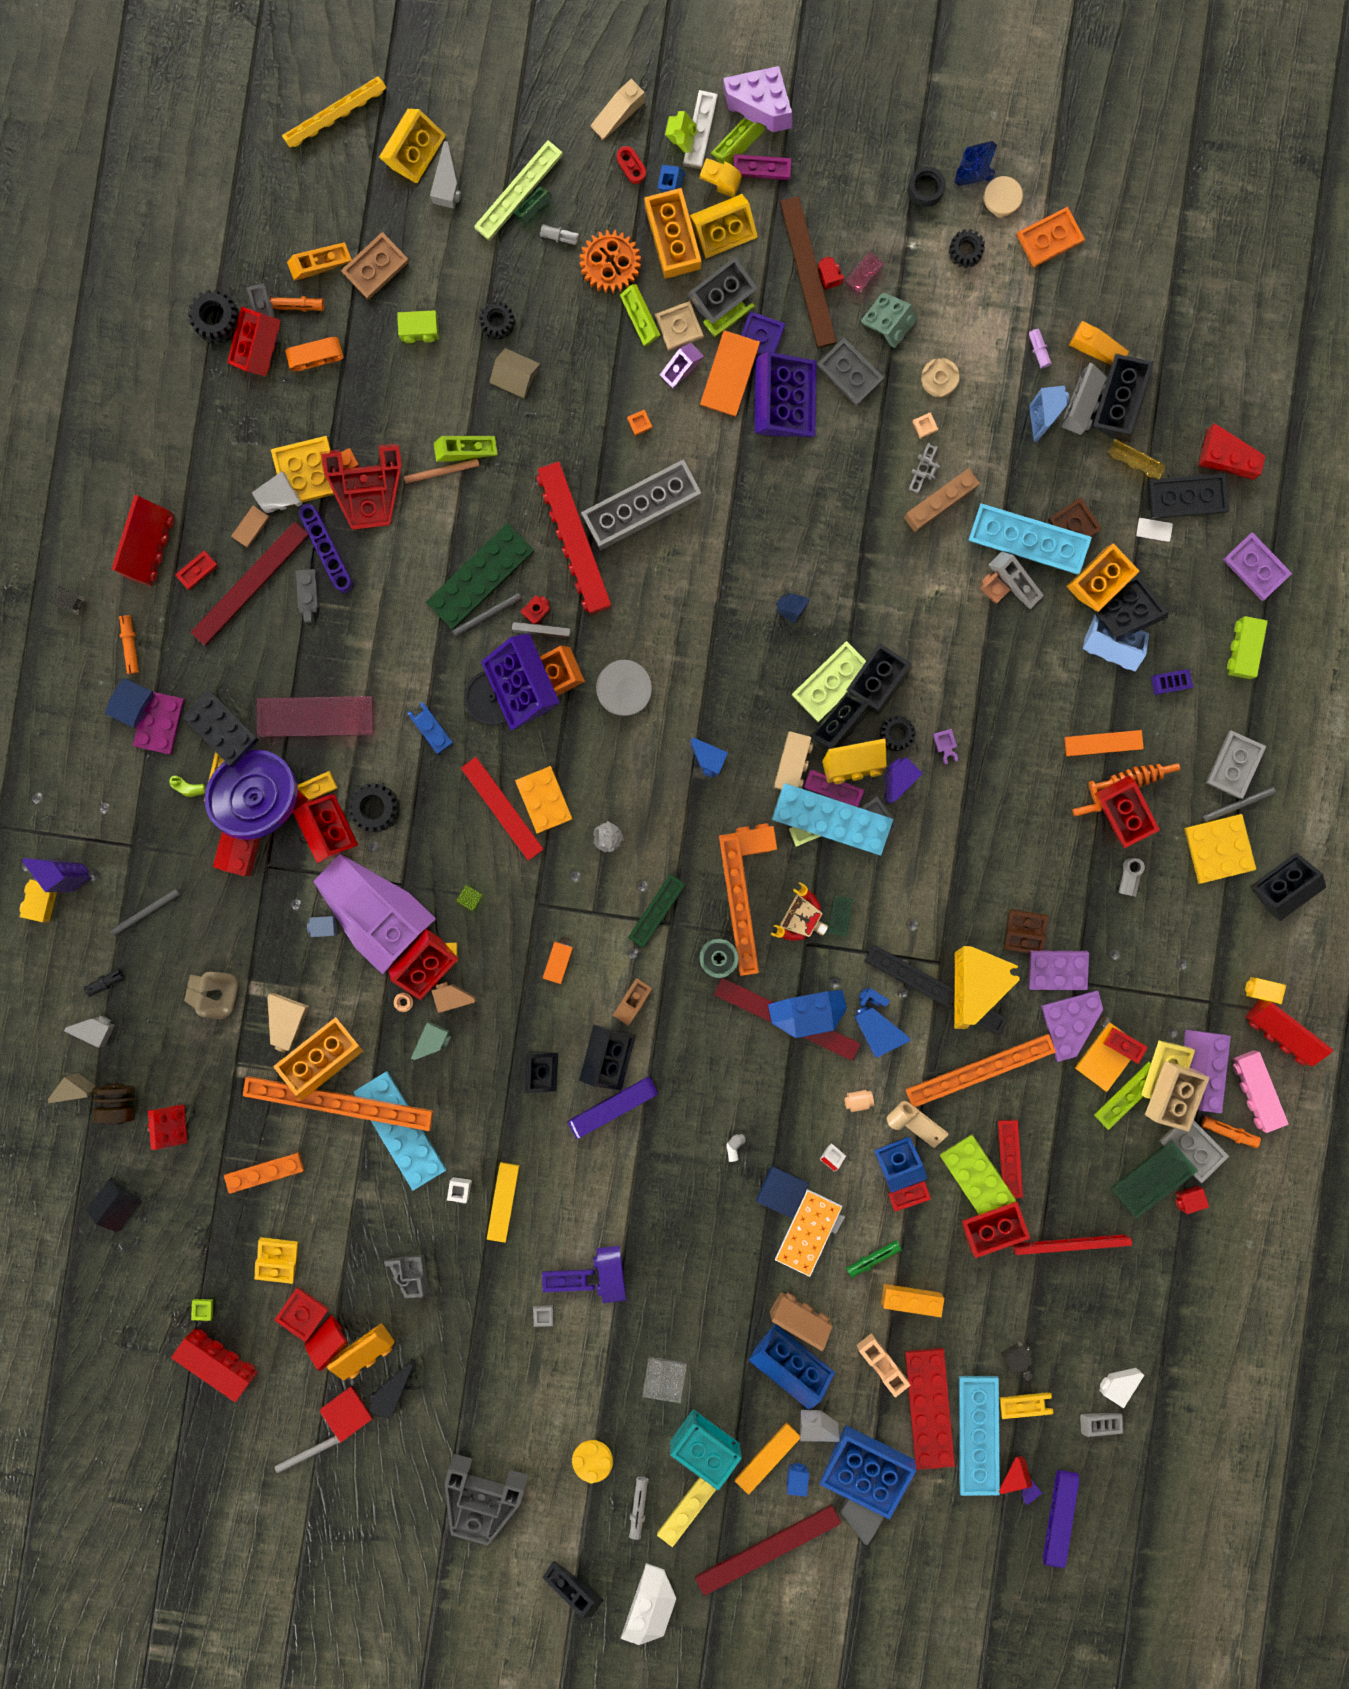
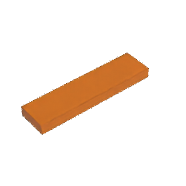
[1064,730,1144,757]

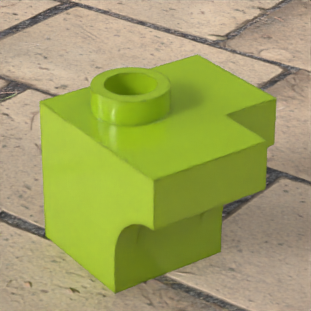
[665,111,697,153]

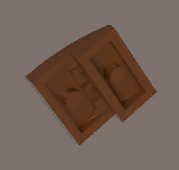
[1004,909,1049,953]

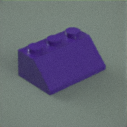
[885,757,923,804]

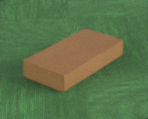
[231,505,270,548]

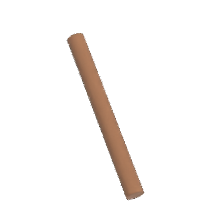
[404,458,480,484]

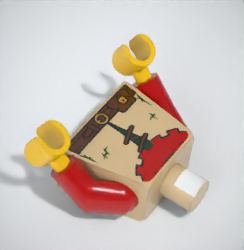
[771,882,828,941]

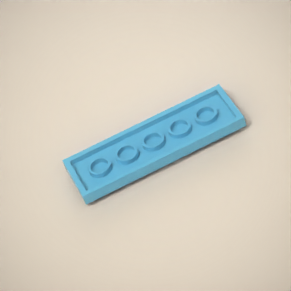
[968,503,1092,575]
[772,783,893,855]
[354,1071,447,1190]
[959,1376,1000,1496]

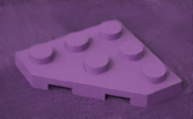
[1041,990,1103,1062]

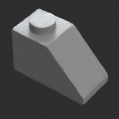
[64,1016,115,1048]
[800,1410,840,1442]

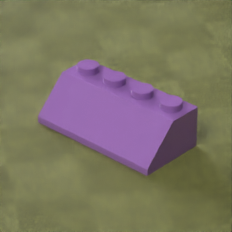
[1183,1029,1231,1113]

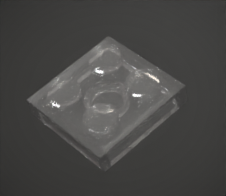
[642,1357,687,1403]

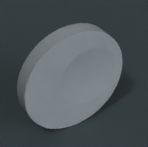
[596,660,652,716]

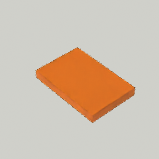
[1016,207,1085,268]

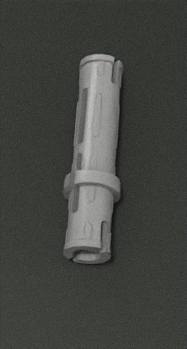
[629,1476,649,1540]

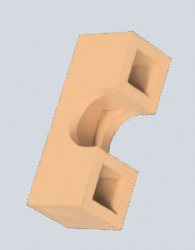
[857,1333,911,1397]

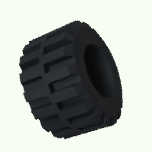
[188,290,239,344]
[348,783,400,832]

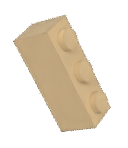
[773,731,813,790]

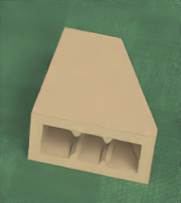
[268,993,309,1052]

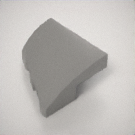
[252,471,302,513]

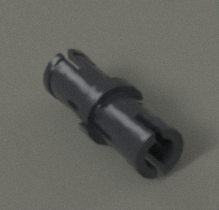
[84,968,125,997]

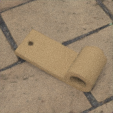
[887,1101,949,1148]

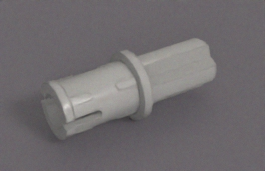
[540,224,579,245]

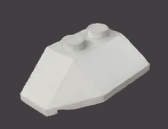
[621,1563,676,1645]

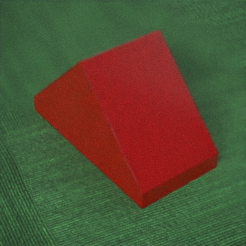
[999,1456,1033,1494]

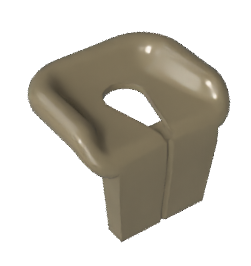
[184,972,238,1019]

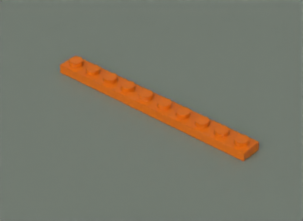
[243,1076,434,1131]

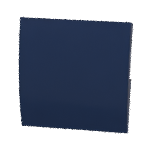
[105,678,155,729]
[755,1166,809,1218]

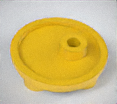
[572,1440,613,1483]

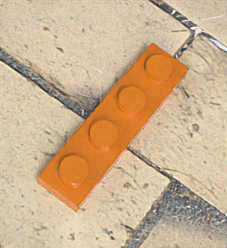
[224,1152,304,1194]

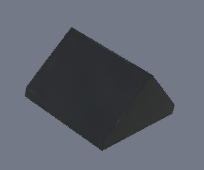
[524,1051,558,1093]
[87,1178,142,1232]

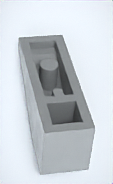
[430,141,461,209]
[989,552,1044,609]

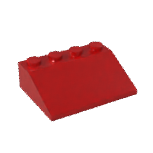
[111,495,175,587]

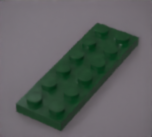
[426,523,534,630]

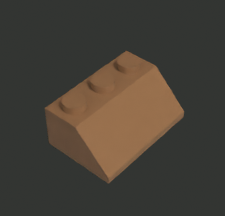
[770,1292,833,1352]

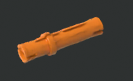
[270,296,325,312]
[119,615,139,674]
[1201,1116,1261,1149]

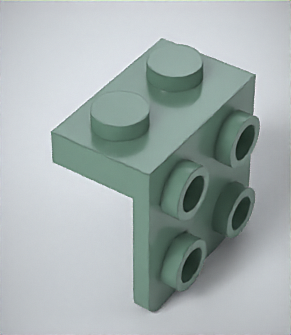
[861,293,918,348]

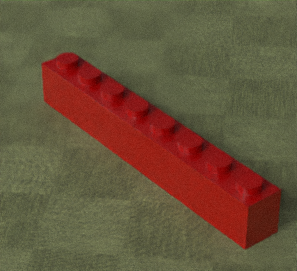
[536,461,612,616]

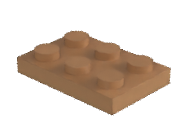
[341,232,409,300]

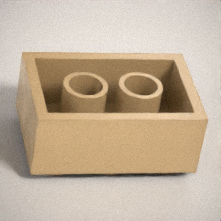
[1145,1061,1210,1132]

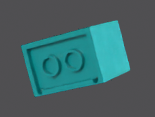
[670,1409,742,1491]

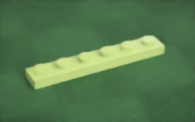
[474,140,563,241]

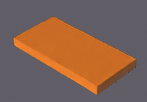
[700,330,760,417]

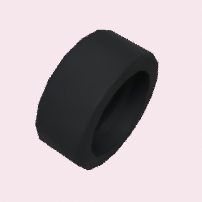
[908,166,946,207]

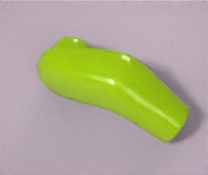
[169,776,206,797]

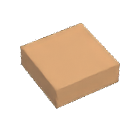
[912,412,938,439]

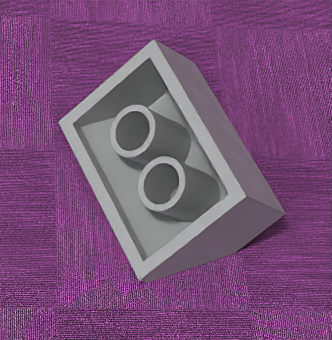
[1060,363,1106,435]

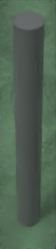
[452,593,522,637]
[1202,787,1276,823]
[111,888,180,936]

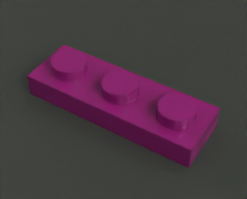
[734,154,791,180]
[803,770,864,807]

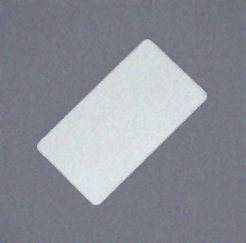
[1136,518,1173,542]

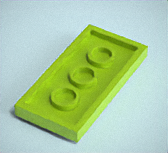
[940,1134,1016,1214]

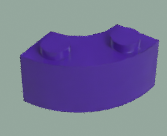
[593,1246,626,1303]

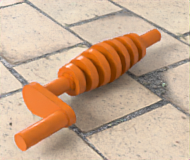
[1072,763,1180,817]

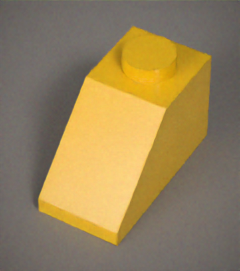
[1245,977,1286,1004]

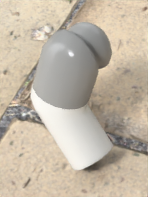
[727,1134,746,1162]

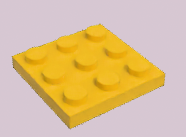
[271,436,334,506]
[1184,814,1256,884]

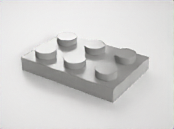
[1206,730,1266,799]
[1159,1120,1229,1183]

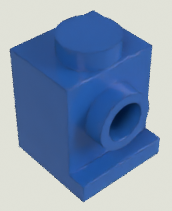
[657,165,686,193]

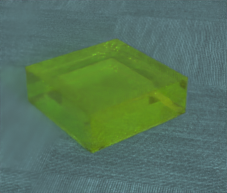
[456,885,483,911]

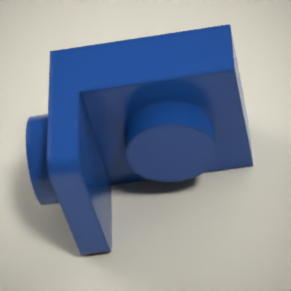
[858,987,890,1007]

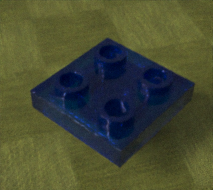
[954,141,997,186]

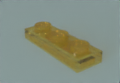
[1108,439,1165,479]

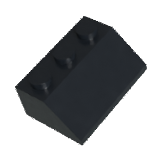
[846,643,912,715]
[811,692,870,751]
[1251,853,1327,921]
[579,1025,636,1090]

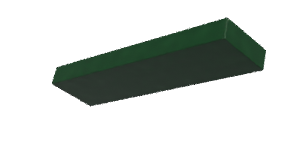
[628,874,686,948]

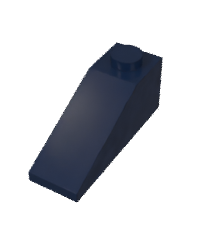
[776,593,810,624]

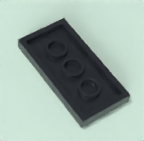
[1148,473,1229,519]
[182,690,259,768]

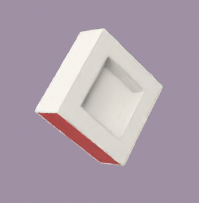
[820,1143,846,1172]

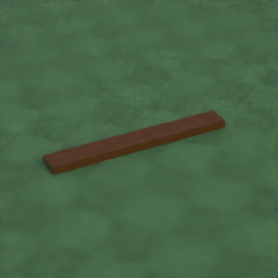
[780,196,836,348]

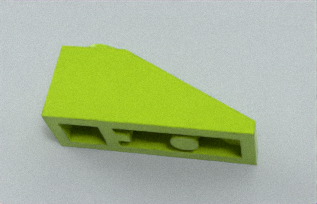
[434,436,497,462]

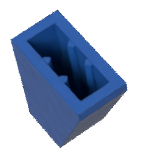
[854,1005,911,1058]

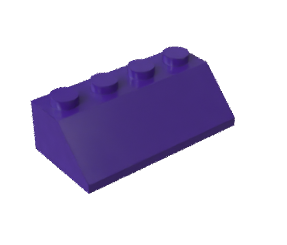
[21,858,92,892]

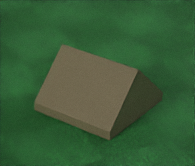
[490,348,540,399]
[48,1073,96,1103]

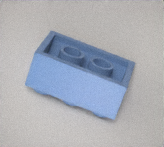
[1083,615,1149,672]

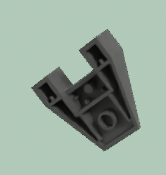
[445,1454,528,1546]

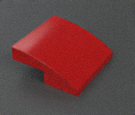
[304,1315,349,1371]

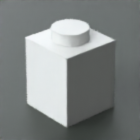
[447,1177,472,1203]

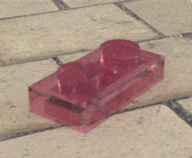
[844,252,884,295]

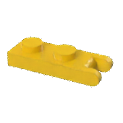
[999,1393,1054,1419]

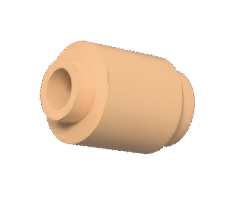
[844,1090,874,1112]

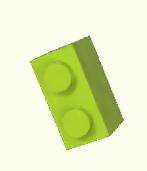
[397,310,439,343]

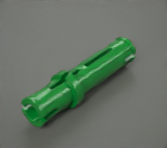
[846,1240,902,1278]

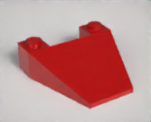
[320,443,401,529]

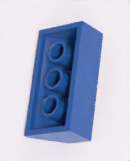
[749,1324,835,1410]

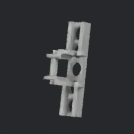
[908,443,940,493]

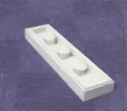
[683,90,718,170]

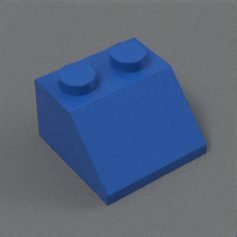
[690,737,728,778]
[874,1136,927,1193]

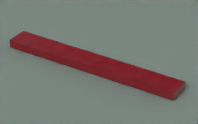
[190,521,309,646]
[713,978,860,1061]
[695,1504,841,1596]

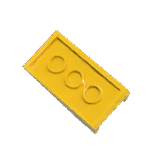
[954,946,1019,1029]

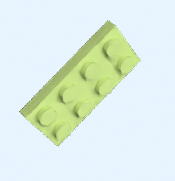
[792,641,866,722]

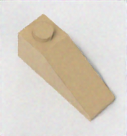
[590,78,645,141]

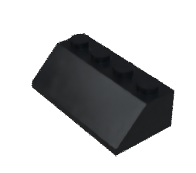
[1093,354,1154,442]

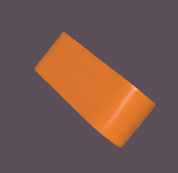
[285,337,343,371]

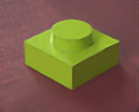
[191,1299,213,1321]

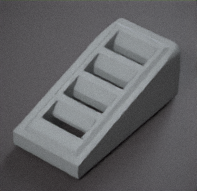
[1080,1413,1123,1437]

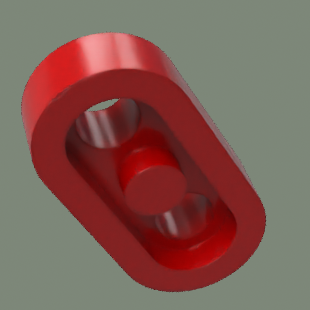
[617,146,646,184]

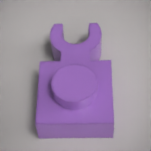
[932,729,958,765]

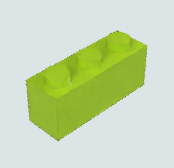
[1227,616,1268,679]

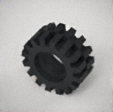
[949,229,985,268]
[479,301,515,340]
[880,716,916,751]

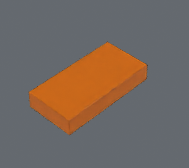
[543,942,573,984]

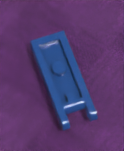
[407,702,453,754]

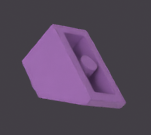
[660,343,704,389]

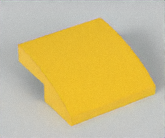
[255,1237,299,1284]

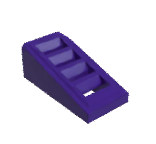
[1151,669,1193,695]

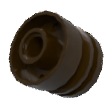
[92,1084,135,1125]

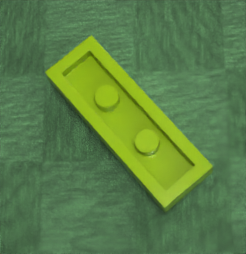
[620,284,661,346]

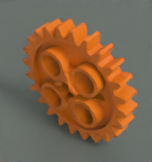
[579,230,641,294]

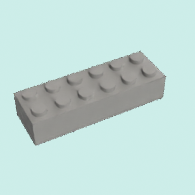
[581,459,701,551]

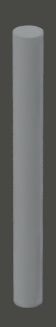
[275,1436,347,1473]

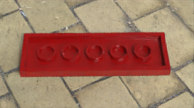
[905,1348,955,1470]

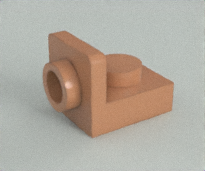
[980,572,1011,604]

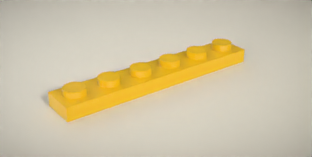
[282,76,386,148]

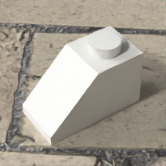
[1100,1368,1144,1408]

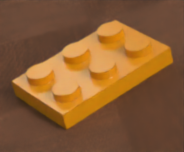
[515,766,572,834]

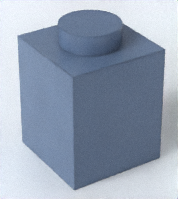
[307,916,338,937]

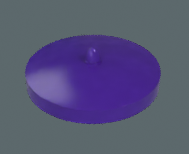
[205,750,298,840]

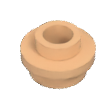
[394,993,413,1012]

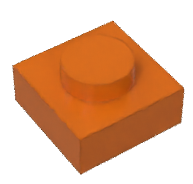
[627,409,652,436]
[341,448,360,469]

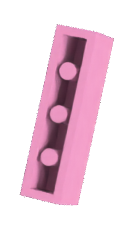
[1232,1050,1288,1133]

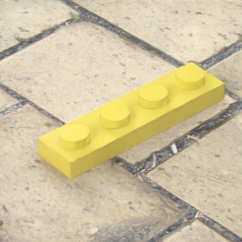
[657,1477,716,1547]

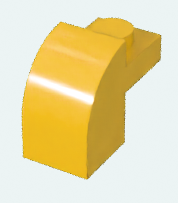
[699,158,742,198]

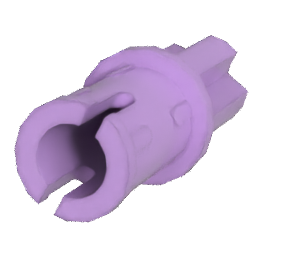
[1029,329,1052,368]

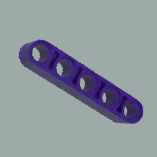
[299,504,354,593]
[567,1076,658,1139]
[1043,1470,1079,1568]

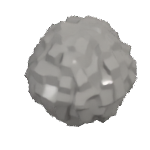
[593,821,624,852]

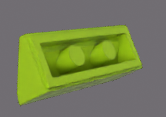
[711,118,765,165]

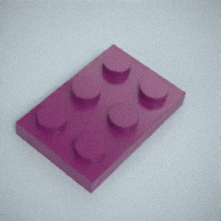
[133,692,185,755]

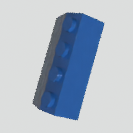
[820,1425,916,1519]

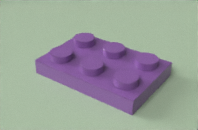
[1223,532,1292,601]
[1028,951,1089,990]

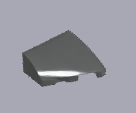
[384,1254,429,1298]
[840,1498,884,1545]

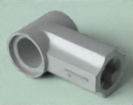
[1118,858,1145,897]

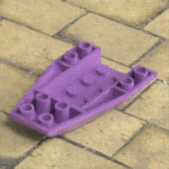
[313,854,436,975]

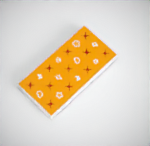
[775,1189,842,1277]

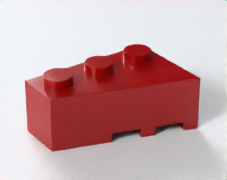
[1198,423,1266,480]

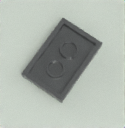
[817,338,884,406]

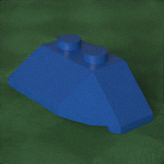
[768,990,847,1038]

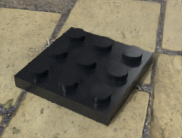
[1090,575,1168,642]

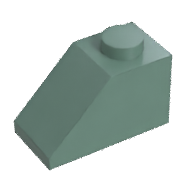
[411,1022,451,1060]

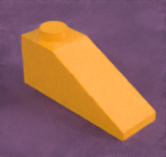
[287,242,352,281]
[1069,321,1129,365]

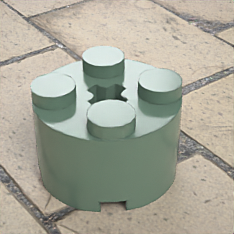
[699,938,738,978]

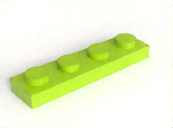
[1094,1062,1151,1130]

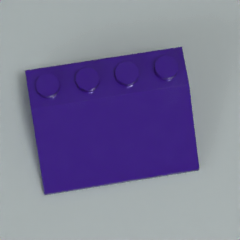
[755,352,816,437]
[481,633,560,730]

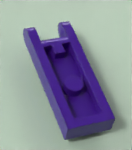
[542,1269,595,1292]

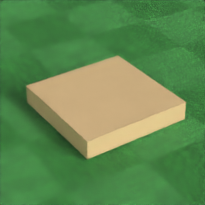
[655,301,704,351]

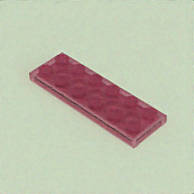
[257,696,374,737]

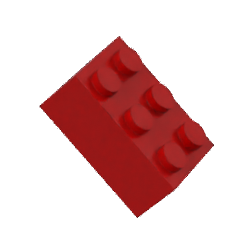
[1095,775,1160,848]

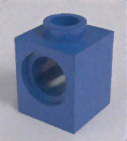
[786,1463,809,1497]

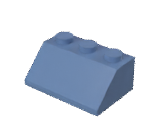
[1029,386,1069,442]

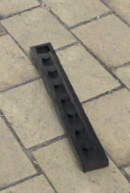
[864,944,1008,1036]

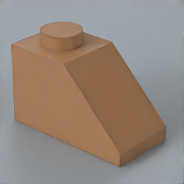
[613,978,652,1026]
[432,982,477,1013]

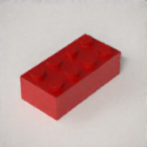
[171,1329,258,1403]

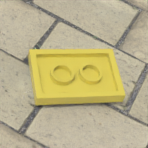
[1141,1041,1195,1099]

